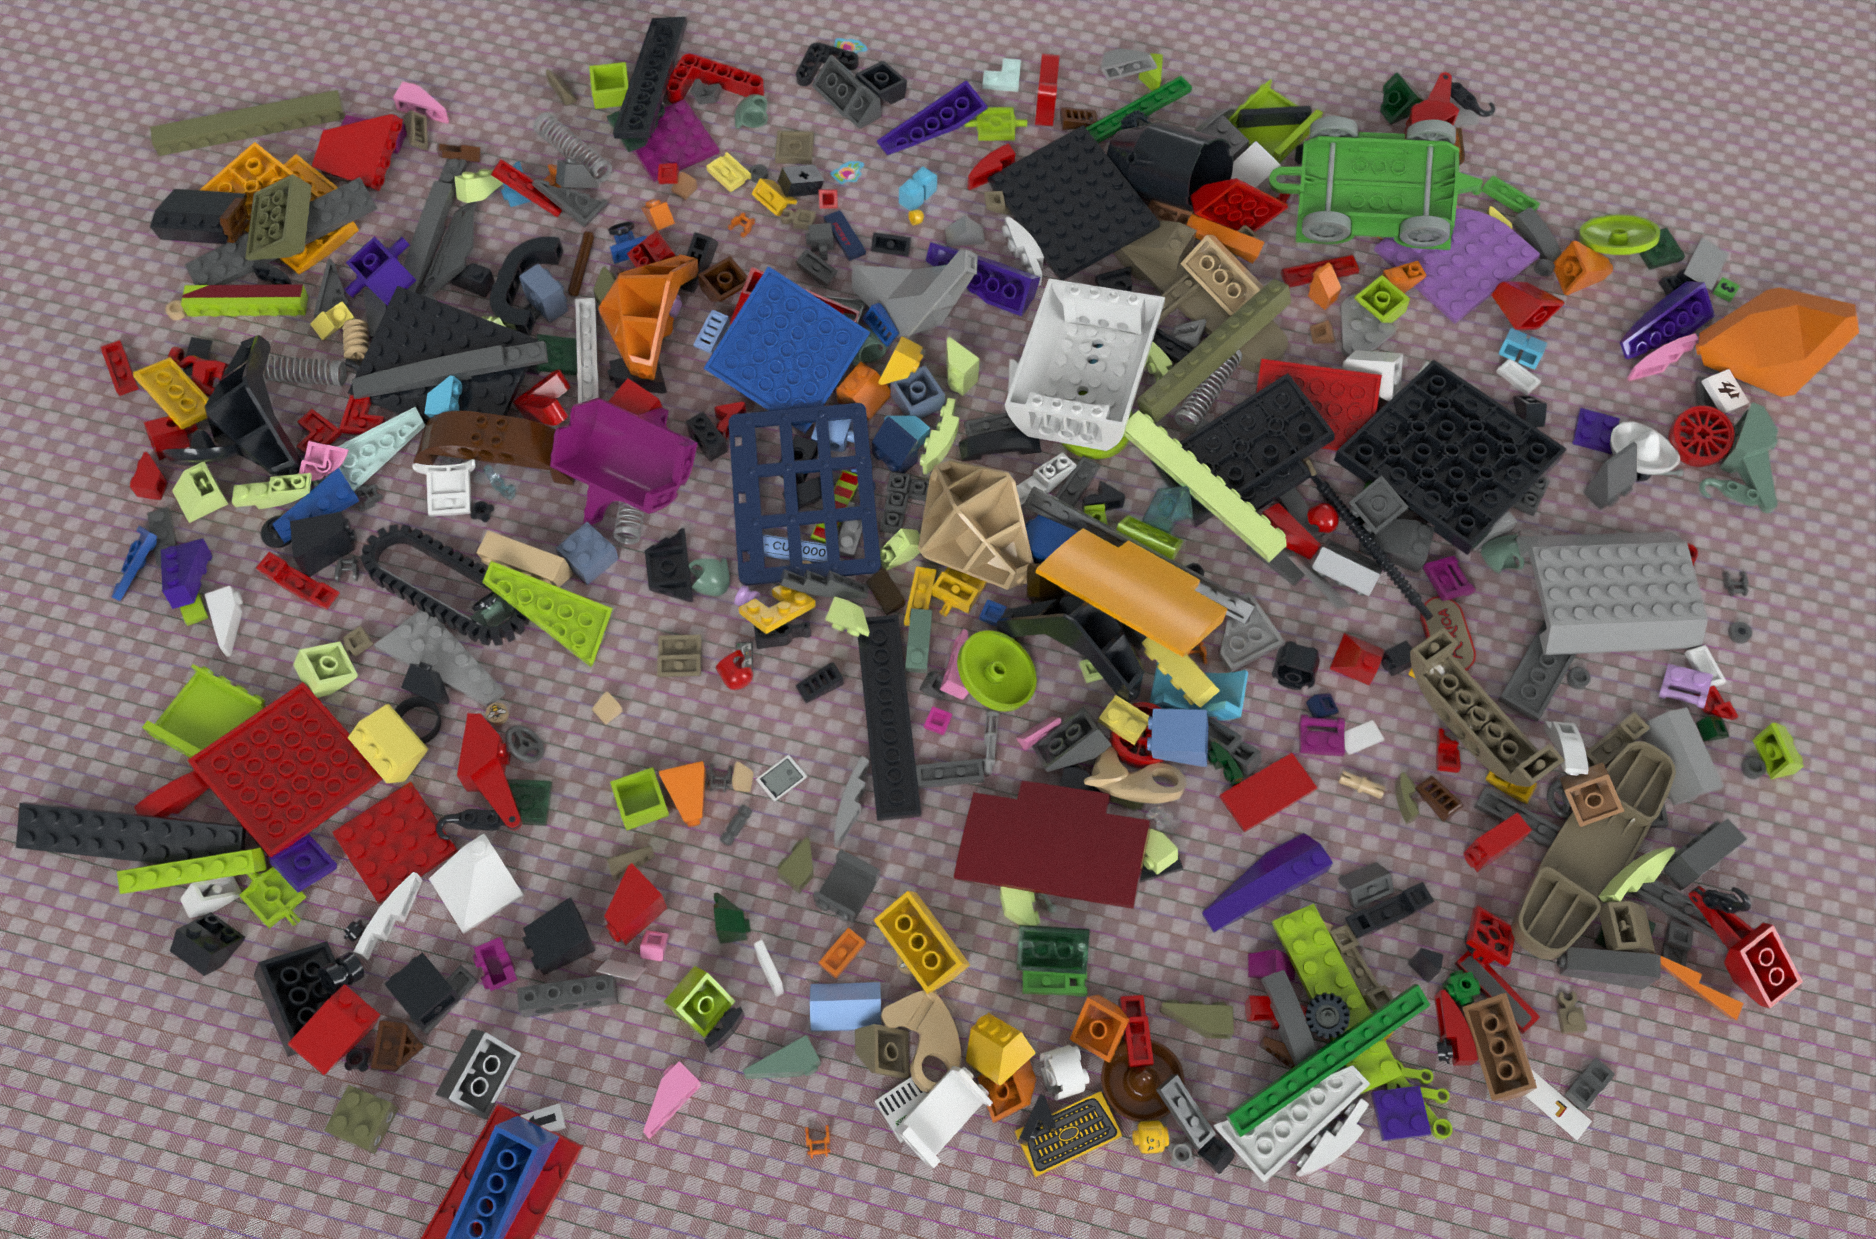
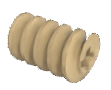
[343,319,369,362]

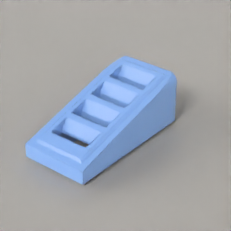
[694,310,730,354]

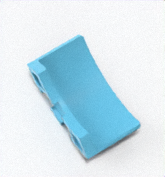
[1150,662,1248,721]

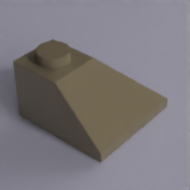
[855,1024,909,1079]

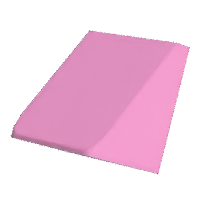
[640,930,669,961]

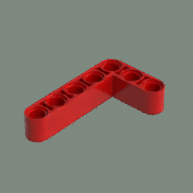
[666,53,765,104]
[1035,53,1060,127]
[513,369,571,426]

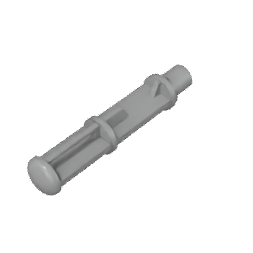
[982,710,999,775]

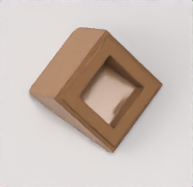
[671,171,698,200]
[1310,320,1336,344]

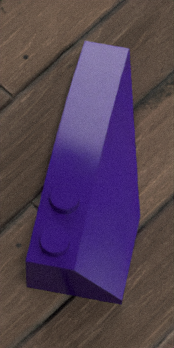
[877,80,988,156]
[925,242,1041,316]
[1620,281,1715,359]
[1202,833,1333,933]

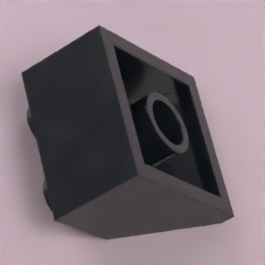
[856,60,907,105]

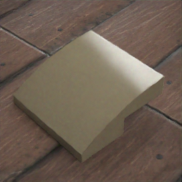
[657,634,702,677]

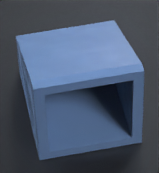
[1147,709,1209,767]

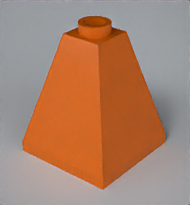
[1553,241,1613,295]
[659,761,706,827]

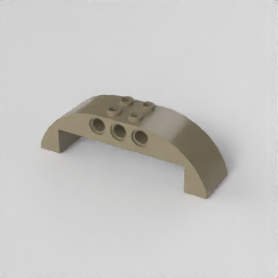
[1410,627,1565,787]

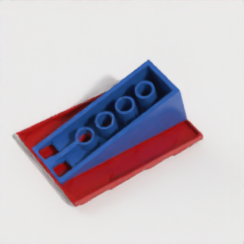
[421,1104,583,1239]

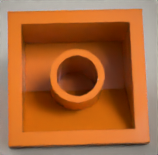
[837,362,891,421]

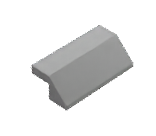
[1642,707,1724,806]

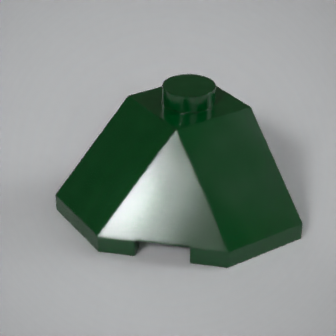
[1380,72,1424,124]
[714,893,751,944]

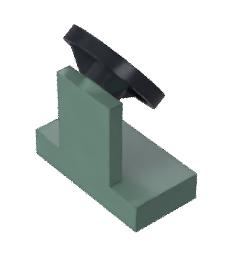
[469,591,514,626]

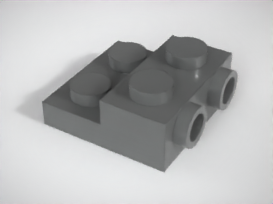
[1349,475,1409,535]

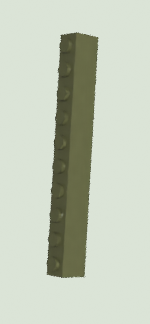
[150,90,345,156]
[1137,278,1292,424]

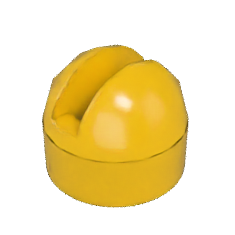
[908,209,924,226]

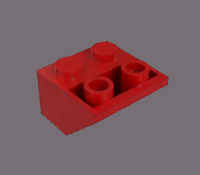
[627,230,676,268]

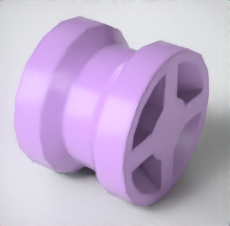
[734,585,760,606]

